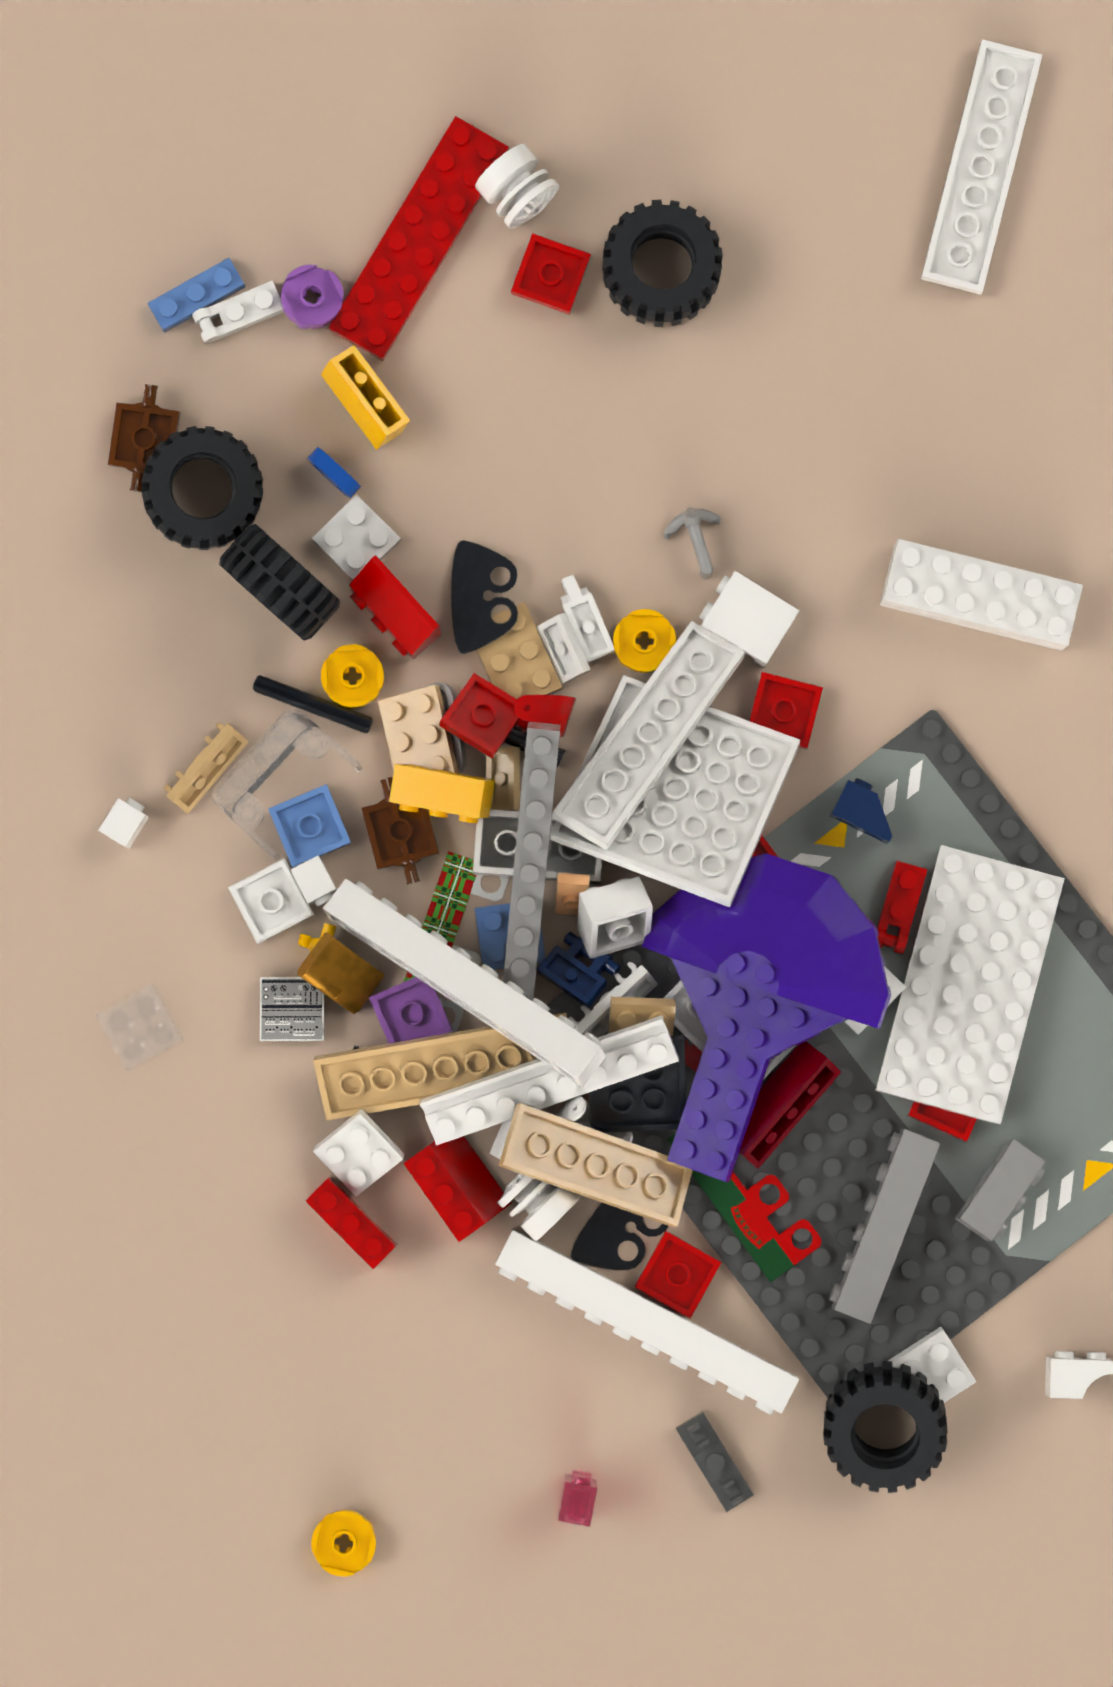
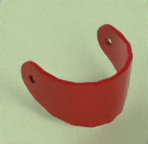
[514,694,576,737]

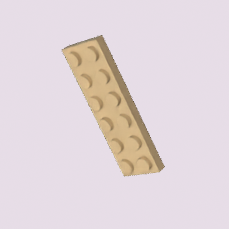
[499,1103,693,1227]

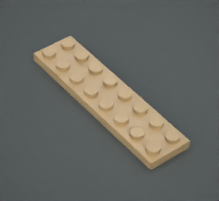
[313,1013,567,1121]

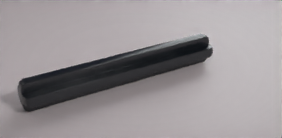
[253,675,373,733]

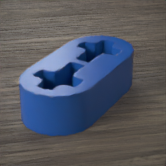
[307,447,361,498]

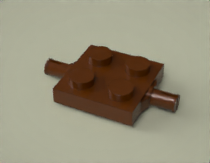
[108,384,180,492]
[361,777,439,885]

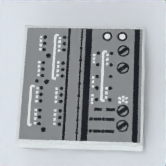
[260,977,325,1041]

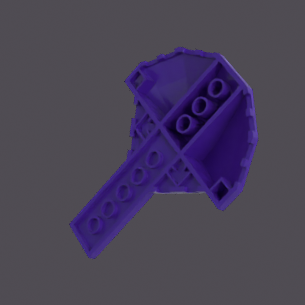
[642,853,891,1182]

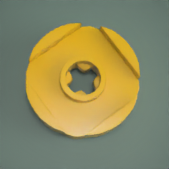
[613,609,676,673]
[321,644,384,708]
[311,1509,376,1577]

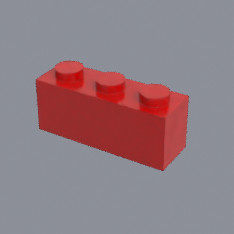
[305,1177,398,1269]

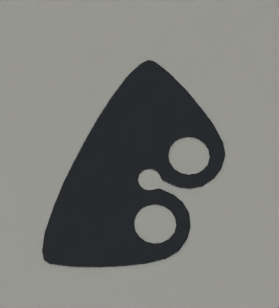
[451,540,518,654]
[571,1203,669,1270]

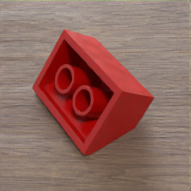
[349,555,441,660]
[403,1136,512,1242]

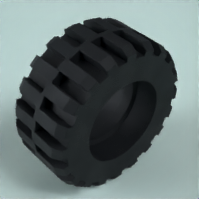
[602,199,723,327]
[142,426,263,550]
[219,524,340,641]
[823,1361,948,1493]

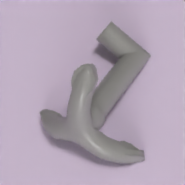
[664,508,721,580]

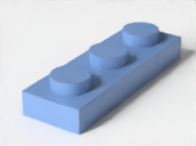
[147,258,245,333]

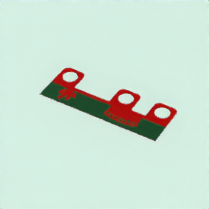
[667,1133,822,1283]

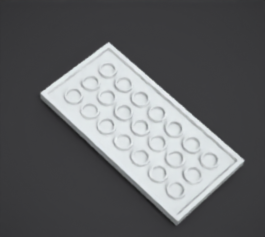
[875,845,1065,1125]

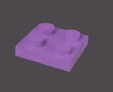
[369,977,453,1043]

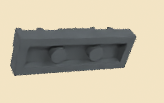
[676,1411,754,1512]

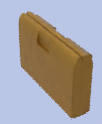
[297,932,385,1015]

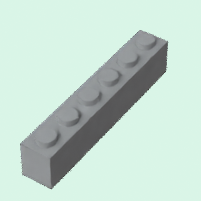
[829,1128,940,1324]

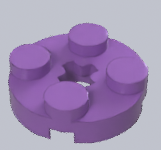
[280,264,344,329]

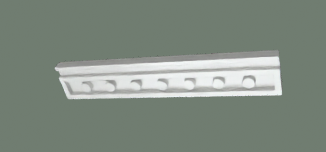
[420,1015,679,1145]

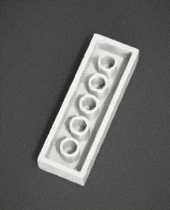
[879,539,1083,651]

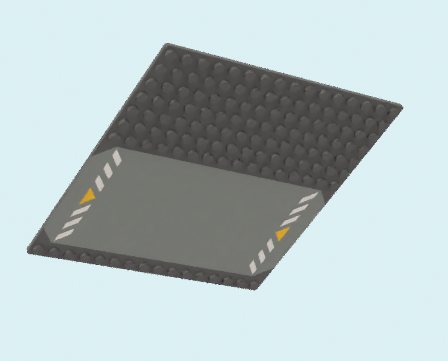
[547,710,1113,1398]

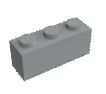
[955,1139,1046,1241]

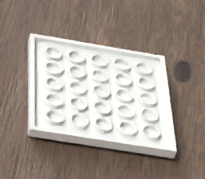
[550,675,800,907]

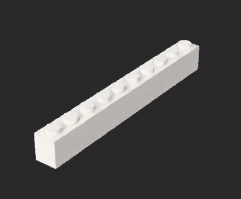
[323,879,605,1088]
[495,1229,799,1415]

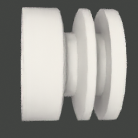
[475,144,559,229]
[497,1173,582,1242]

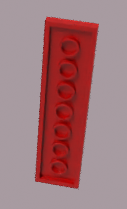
[329,116,509,361]

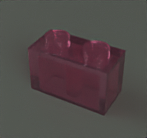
[558,1470,597,1527]

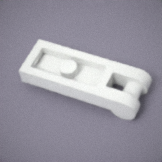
[192,280,284,344]

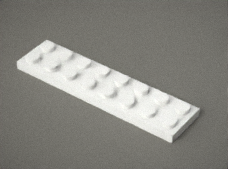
[921,39,1042,295]
[552,621,745,850]

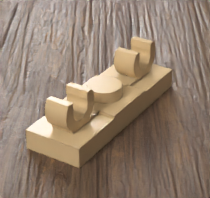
[164,723,249,814]

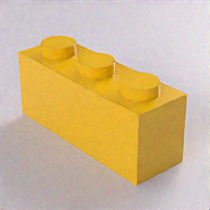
[321,345,410,450]
[389,764,495,823]

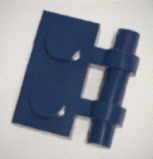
[537,931,621,1008]

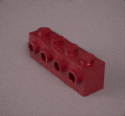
[739,1041,841,1169]

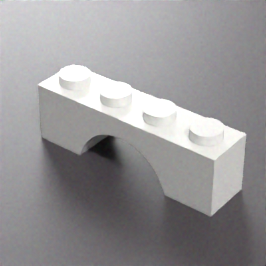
[1045,1351,1113,1399]

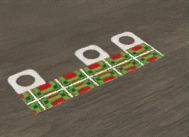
[404,851,509,1033]

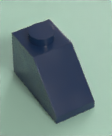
[830,778,892,844]

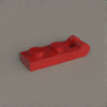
[877,860,927,955]

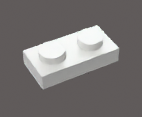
[536,613,591,684]

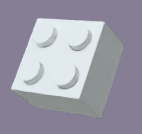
[577,876,653,959]

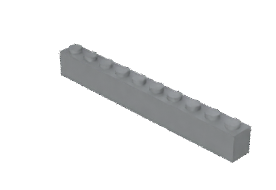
[503,722,561,1001]

